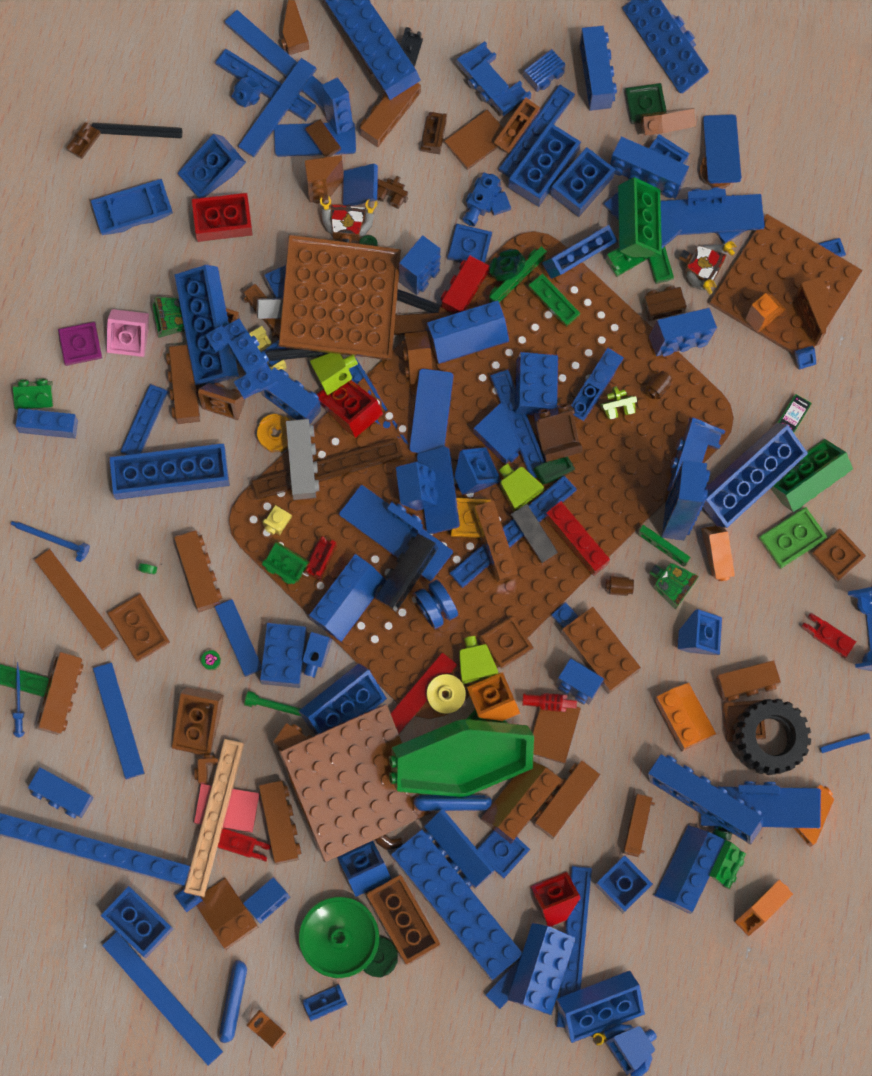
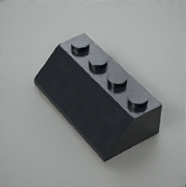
[375,534,439,613]

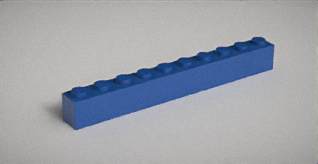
[0,813,190,887]

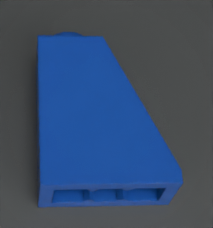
[473,403,520,465]

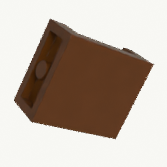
[534,404,583,462]

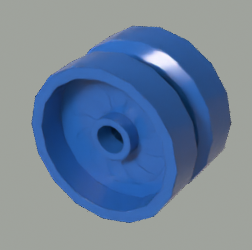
[413,579,458,630]

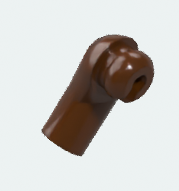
[375,835,403,850]

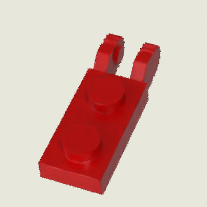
[801,613,857,658]
[217,828,271,862]

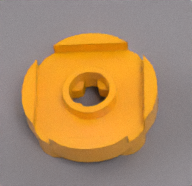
[257,414,291,453]

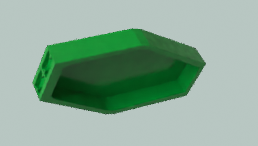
[389,719,534,797]

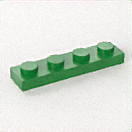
[489,246,547,303]

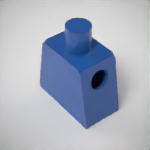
[303,632,333,678]

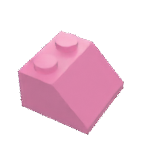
[107,309,149,357]

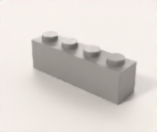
[286,419,320,500]

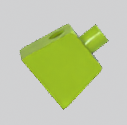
[310,353,358,395]
[499,464,544,512]
[459,636,498,684]

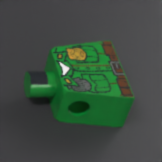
[152,297,185,338]
[649,563,699,609]

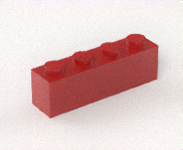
[545,501,610,576]

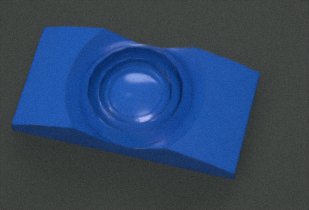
[91,179,173,235]

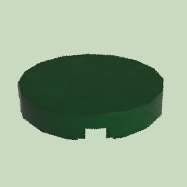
[489,249,525,281]
[363,937,398,978]

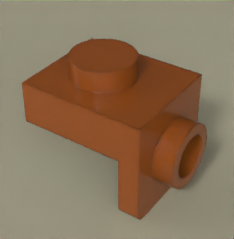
[194,755,219,785]

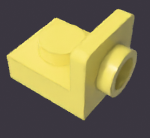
[263,505,292,536]

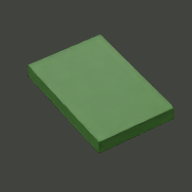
[758,507,828,569]

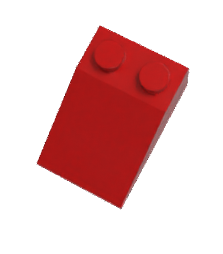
[317,380,383,438]

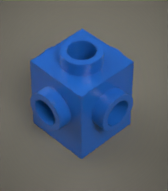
[231,76,264,108]

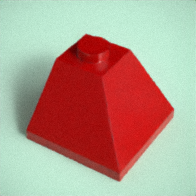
[530,872,580,927]

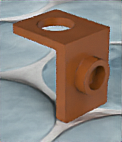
[246,1010,286,1049]

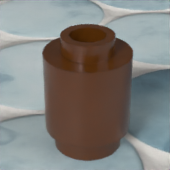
[645,371,672,399]
[605,576,634,596]

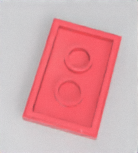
[194,784,260,833]

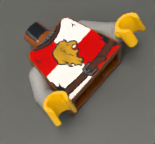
[320,196,378,243]
[679,241,737,294]

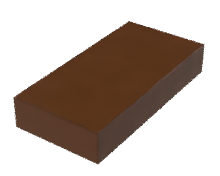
[305,119,341,158]

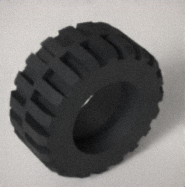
[732,699,811,775]

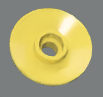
[427,674,466,714]

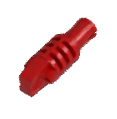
[522,693,577,712]

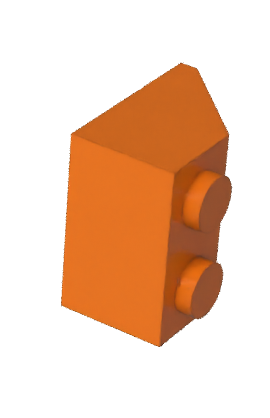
[467,672,521,721]

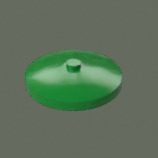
[299,897,380,979]

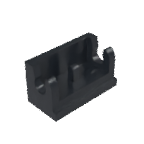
[400,27,423,67]

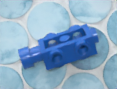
[462,172,502,227]

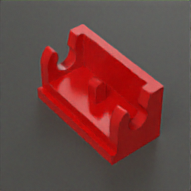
[304,536,337,581]

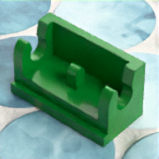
[606,248,648,277]

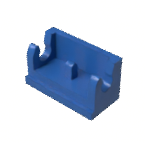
[649,134,690,164]
[243,877,291,924]
[303,985,348,1022]

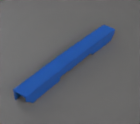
[819,733,871,753]

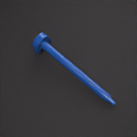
[11,521,90,562]

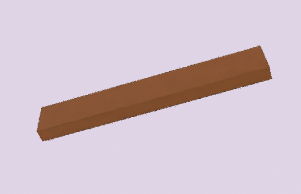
[34,549,119,651]

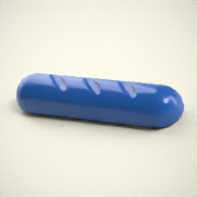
[414,795,492,811]
[219,960,247,1043]

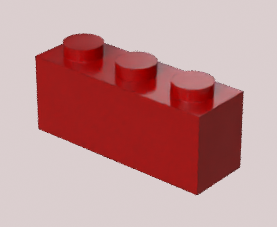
[440,255,489,314]

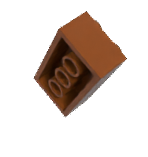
[561,607,641,694]
[366,874,441,966]

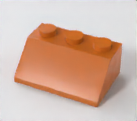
[654,683,716,752]

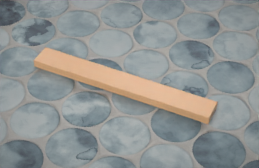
[184,739,244,897]

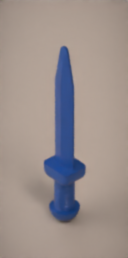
[12,662,25,738]

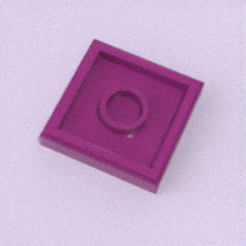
[58,322,103,366]

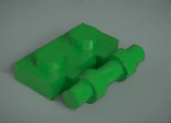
[709,840,746,889]

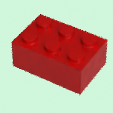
[192,193,253,242]

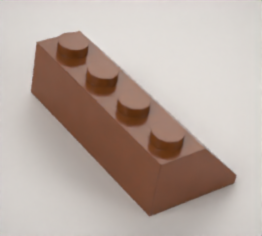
[480,761,562,844]

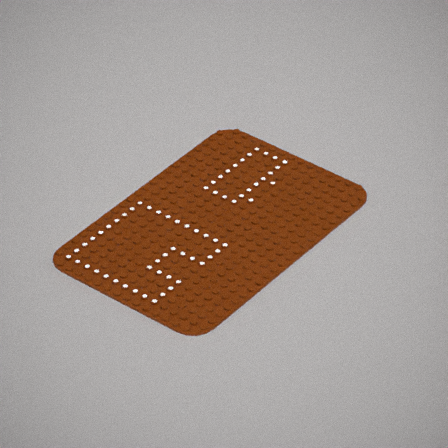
[229,231,734,720]

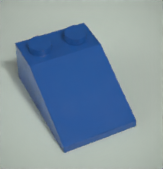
[178,134,246,198]

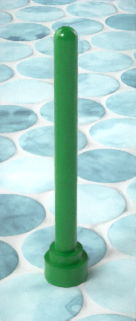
[244,691,302,717]

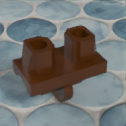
[66,122,101,159]
[377,176,408,209]

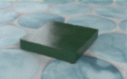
[625,83,667,124]

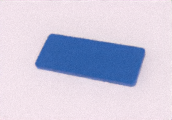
[703,114,742,184]
[274,122,356,157]
[410,369,453,453]
[417,447,460,534]

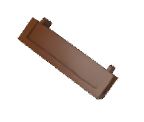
[243,284,281,339]
[623,794,655,857]

